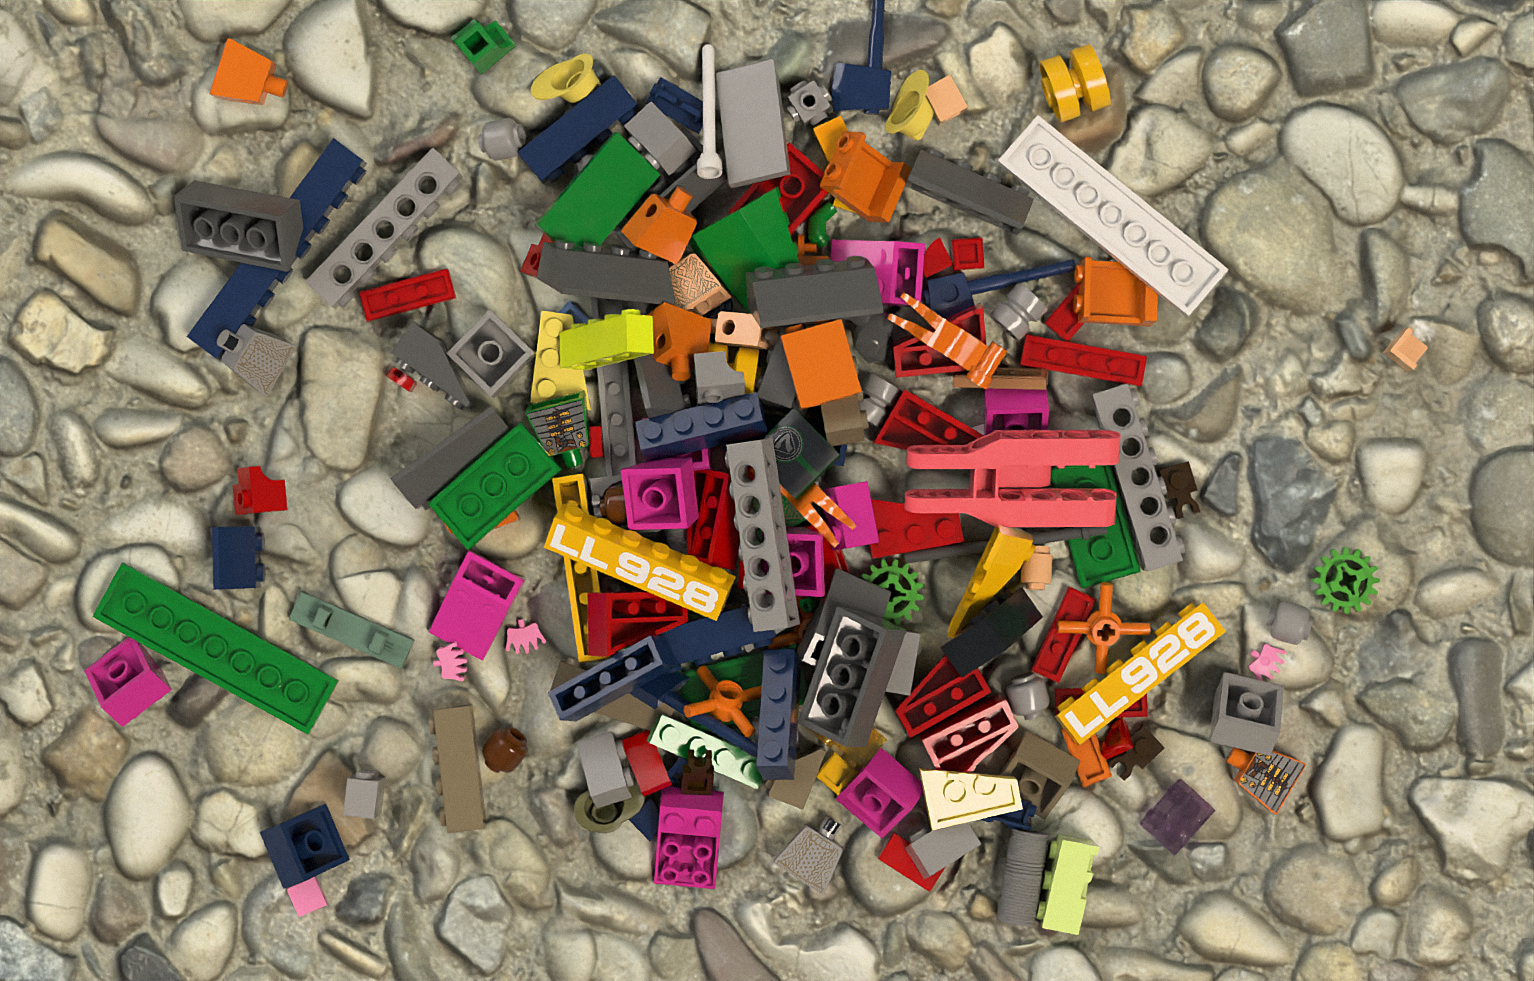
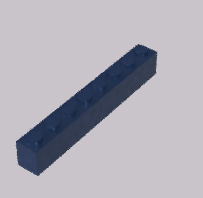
[186,138,367,360]

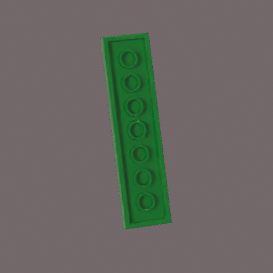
[92,562,339,735]

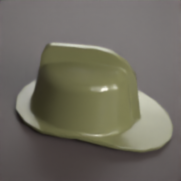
[574,777,645,834]

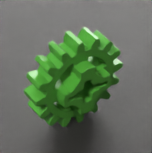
[1311,547,1380,614]
[861,559,924,625]

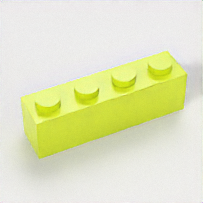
[559,309,654,371]

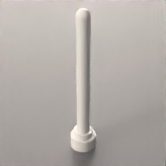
[697,44,722,179]

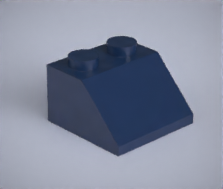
[212,526,266,590]
[259,804,350,889]

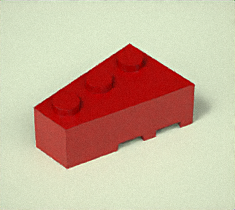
[891,303,987,378]
[873,389,984,451]
[686,469,753,570]
[869,499,964,559]
[588,591,688,657]
[895,654,991,738]
[918,692,1019,773]

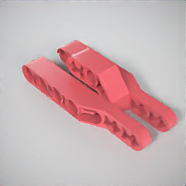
[904,430,1121,527]

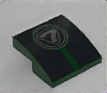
[763,408,841,500]

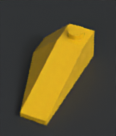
[947,525,1036,638]

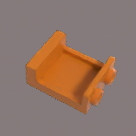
[820,132,912,223]
[1073,257,1158,327]
[780,319,862,410]

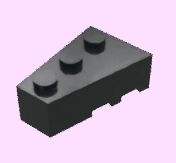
[940,587,1043,678]

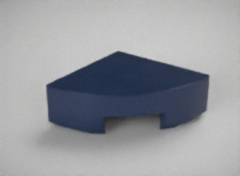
[667,756,688,784]
[629,798,659,841]

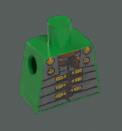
[526,390,590,468]

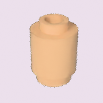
[1021,546,1053,590]

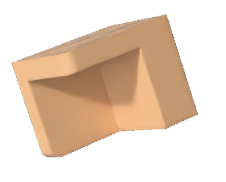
[926,75,968,125]
[1383,327,1428,372]

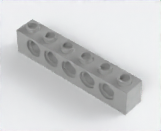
[305,148,462,309]
[1090,383,1185,571]
[725,438,800,632]

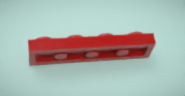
[1020,335,1147,387]

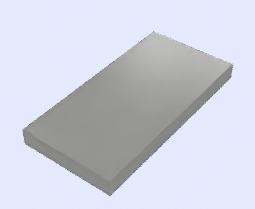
[716,59,790,188]

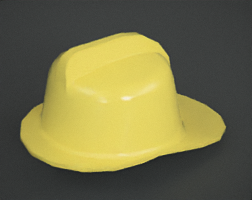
[531,53,601,103]
[885,70,934,140]

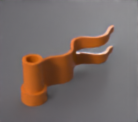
[887,292,1008,390]
[751,468,857,548]

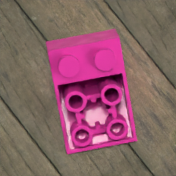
[830,240,925,307]
[429,551,526,661]
[654,786,724,889]

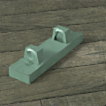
[289,591,415,669]

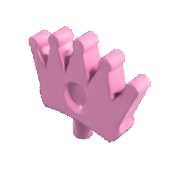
[506,619,546,654]
[433,641,468,681]
[1248,644,1286,681]

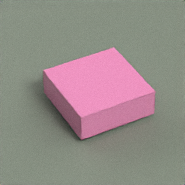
[287,876,328,917]

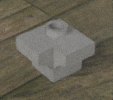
[694,351,745,406]

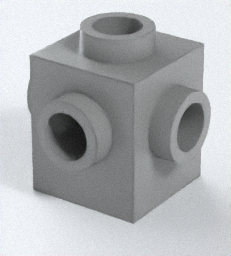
[786,80,832,127]

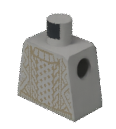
[217,324,297,397]
[773,815,843,895]

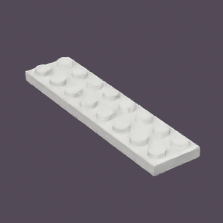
[998,115,1229,318]

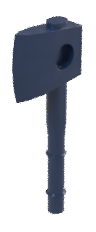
[832,0,891,115]
[923,259,1076,319]
[629,670,758,758]

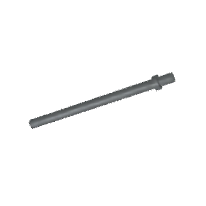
[904,527,1107,564]

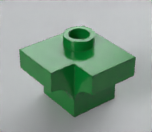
[451,19,516,75]

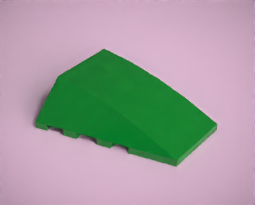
[687,187,799,314]

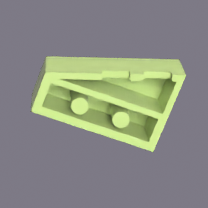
[1036,834,1099,935]

